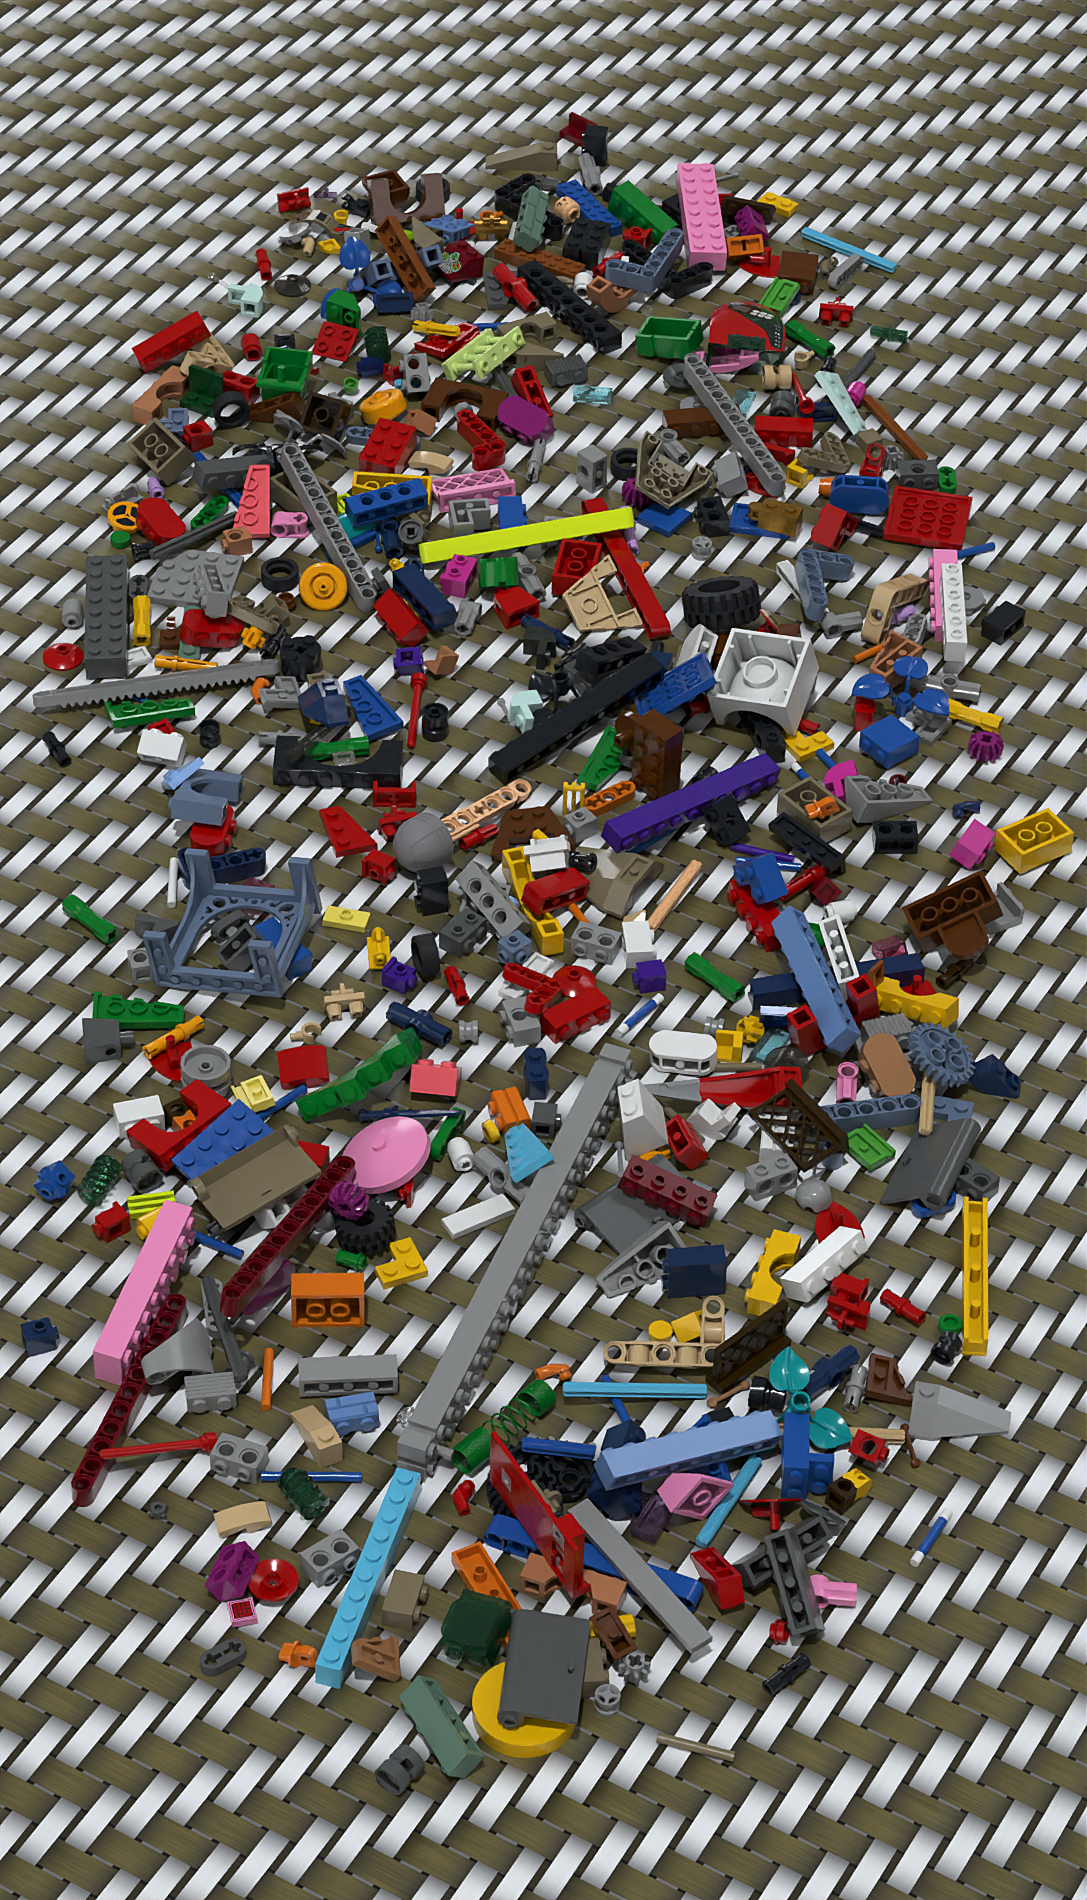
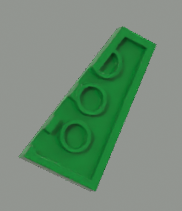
[104,698,195,728]
[576,726,633,791]
[92,991,184,1029]

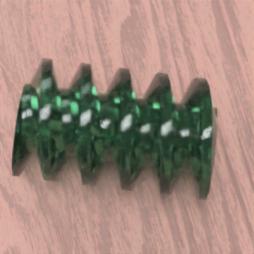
[364,326,391,367]
[77,1155,122,1207]
[277,1467,329,1521]

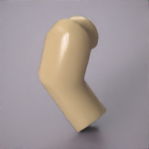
[301,236,315,257]

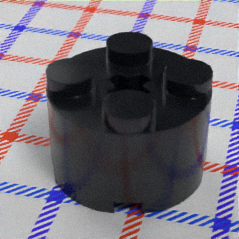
[280,635,322,682]

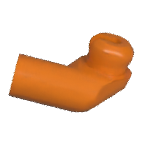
[250,677,270,705]
[534,1363,572,1381]

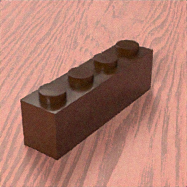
[662,404,741,439]

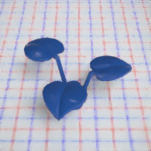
[320,236,403,319]
[852,656,949,717]

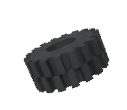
[334,1198,396,1256]

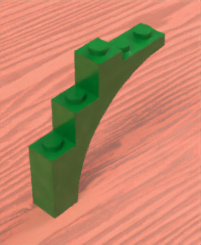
[296,1027,423,1122]

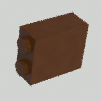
[777,251,819,295]

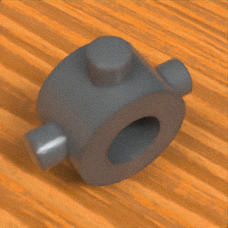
[148,1501,168,1520]

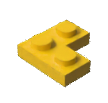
[757,192,799,218]
[780,730,834,763]
[375,1237,428,1290]

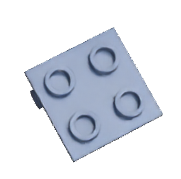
[424,215,475,243]

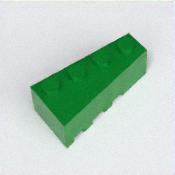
[607,180,678,245]

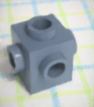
[497,929,532,965]

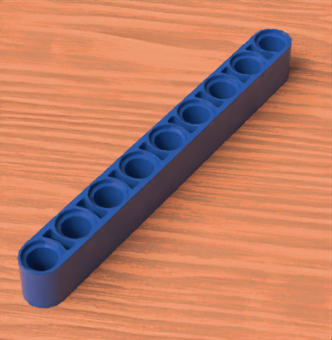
[483,1514,704,1612]

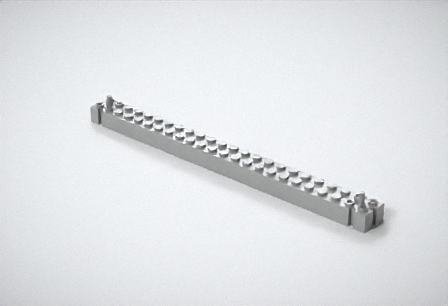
[397,1043,633,1483]

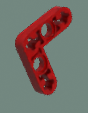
[502,963,564,1015]

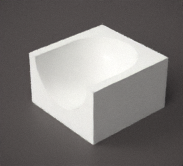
[707,628,819,736]

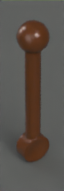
[900,1423,921,1469]

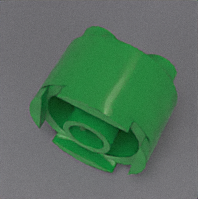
[478,557,519,588]

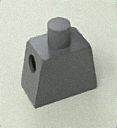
[82,1018,134,1065]

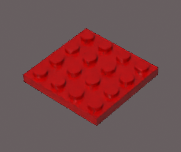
[883,486,973,551]

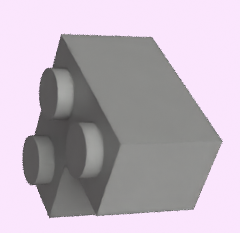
[448,498,491,538]

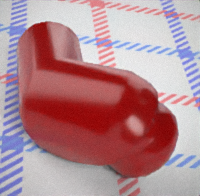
[452,1480,475,1516]

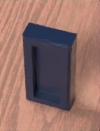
[376,292,414,314]

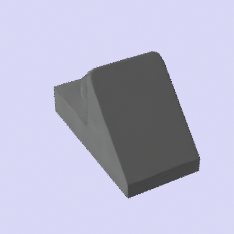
[135,913,180,944]

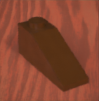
[247,391,306,423]

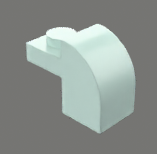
[228,283,263,318]
[508,690,543,734]

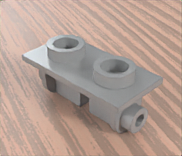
[101,483,143,512]

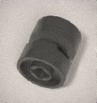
[769,390,796,417]
[398,519,428,552]
[121,1149,163,1193]
[375,1744,425,1795]

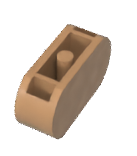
[859,1033,916,1098]

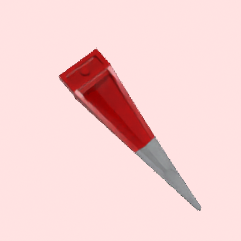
[644,1066,803,1114]

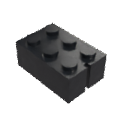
[562,218,611,271]

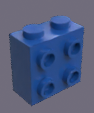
[859,714,920,769]

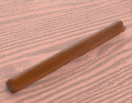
[862,394,928,460]

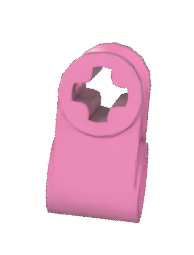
[270,511,310,539]

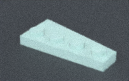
[814,370,867,436]

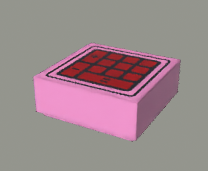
[227,1597,258,1628]

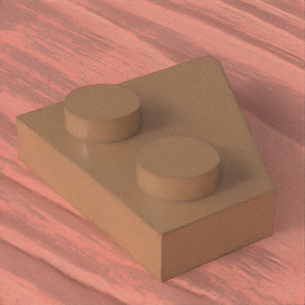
[351,1635,401,1682]

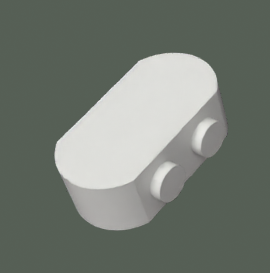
[676,624,718,667]
[649,1030,717,1076]

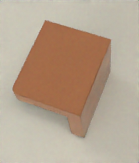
[404,409,437,436]
[423,646,459,675]

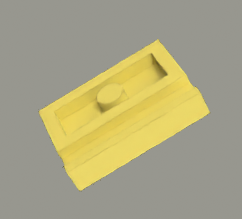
[230,1075,276,1113]

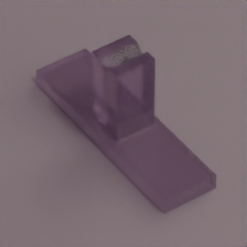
[314,188,337,199]

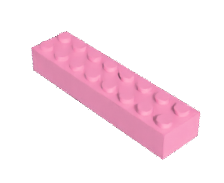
[676,163,727,271]
[93,1199,196,1386]

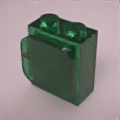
[439,1589,515,1667]

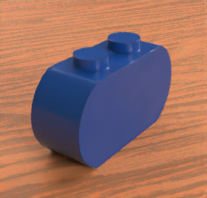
[830,475,889,515]

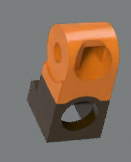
[163,1097,196,1131]

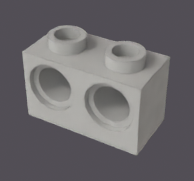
[399,353,430,396]
[570,921,622,965]
[744,1153,798,1202]
[210,1432,269,1484]
[300,1529,359,1588]

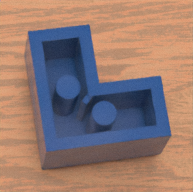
[732,853,789,905]

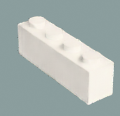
[818,915,859,1001]
[780,1226,868,1303]

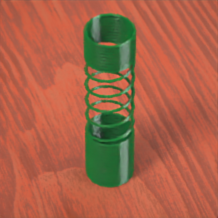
[452,1379,556,1475]

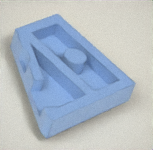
[161,757,205,790]

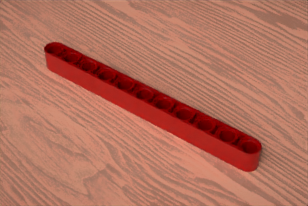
[581,497,671,640]

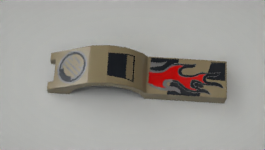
[289,210,372,242]

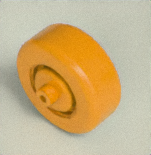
[359,389,407,425]
[299,562,347,611]

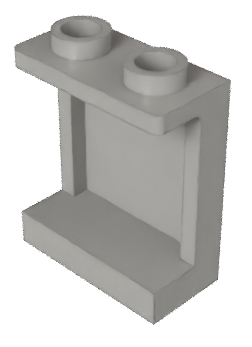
[985,882,1025,935]

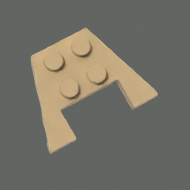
[562,555,643,632]

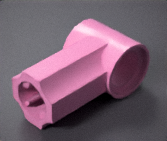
[836,1062,858,1104]
[810,1575,857,1609]

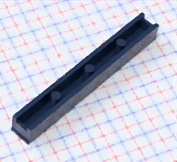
[748,953,925,1011]

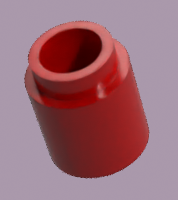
[241,333,262,361]

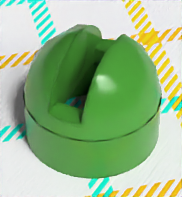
[343,377,359,394]

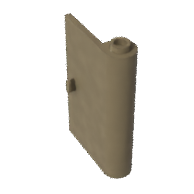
[189,1124,322,1231]

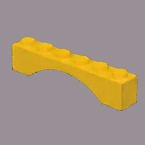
[502,846,564,956]

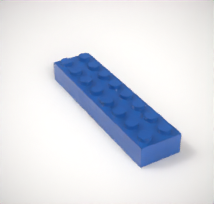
[556,179,622,238]

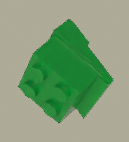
[256,346,313,401]

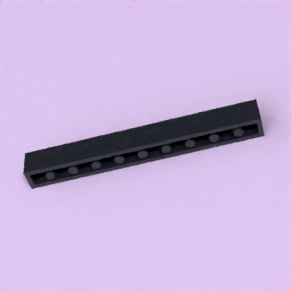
[488,652,665,786]

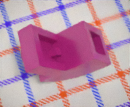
[824,759,859,804]

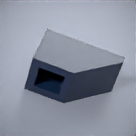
[969,1054,1021,1099]

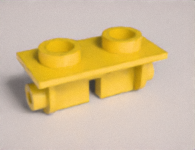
[367,927,391,969]

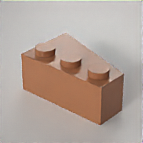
[869,630,923,689]

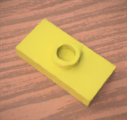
[322,905,371,933]

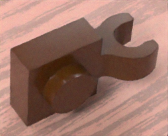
[159,617,180,650]

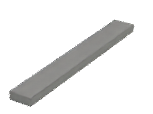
[567,1498,713,1654]

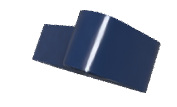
[177,847,267,890]

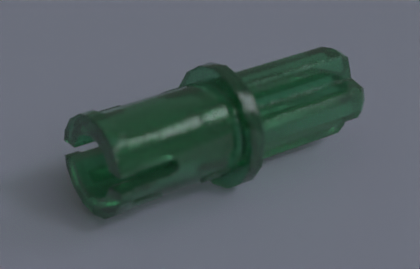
[870,326,908,343]

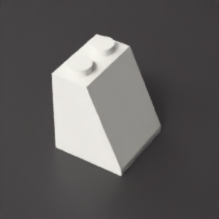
[617,1079,669,1160]

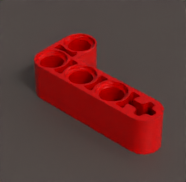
[457,409,506,472]

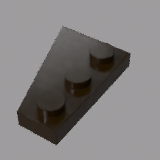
[720,195,776,228]

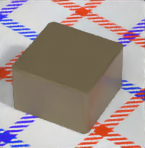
[856,428,883,453]

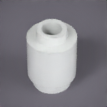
[573,272,593,299]
[823,899,857,923]
[447,1137,474,1171]

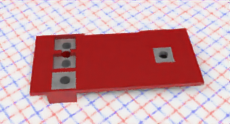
[490,1431,591,1599]

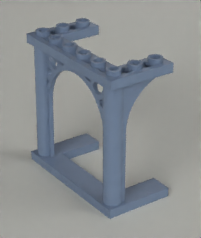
[142,848,323,998]

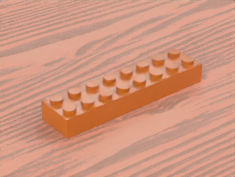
[451,1541,522,1652]

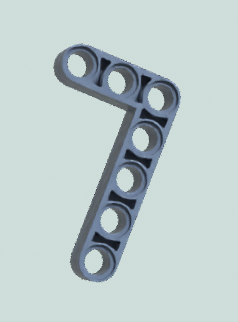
[605,228,683,293]
[794,548,855,621]
[810,1094,921,1170]

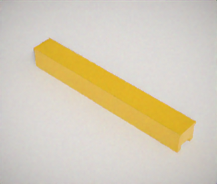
[962,1196,988,1356]

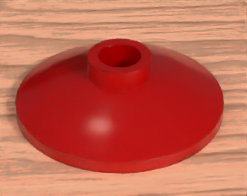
[43,643,84,671]
[552,965,596,998]
[248,1559,299,1602]

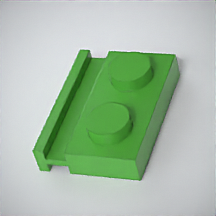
[759,277,800,316]
[847,1123,896,1171]

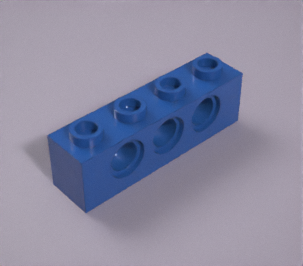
[345,478,428,528]

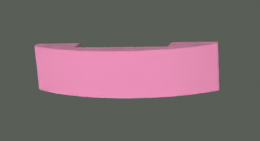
[695,346,761,373]

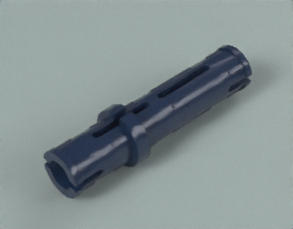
[520,613,575,650]

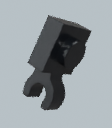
[341,194,370,218]

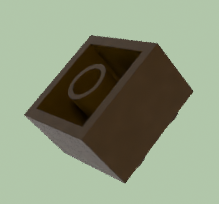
[299,391,351,442]

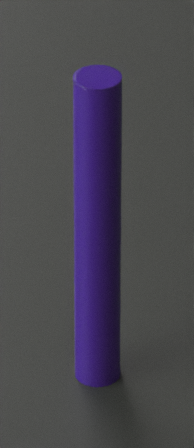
[730,842,795,863]

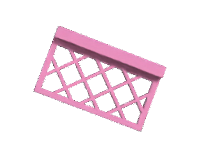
[432,468,516,513]

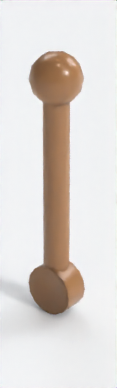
[707,1380,750,1408]

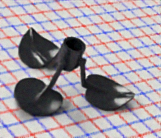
[232,443,323,476]
[528,671,588,727]

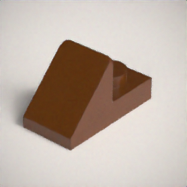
[589,1605,638,1662]

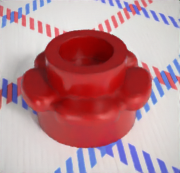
[769,1619,790,1645]

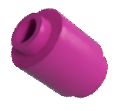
[846,381,866,407]

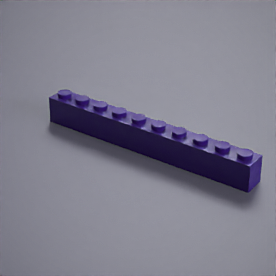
[601,753,781,853]

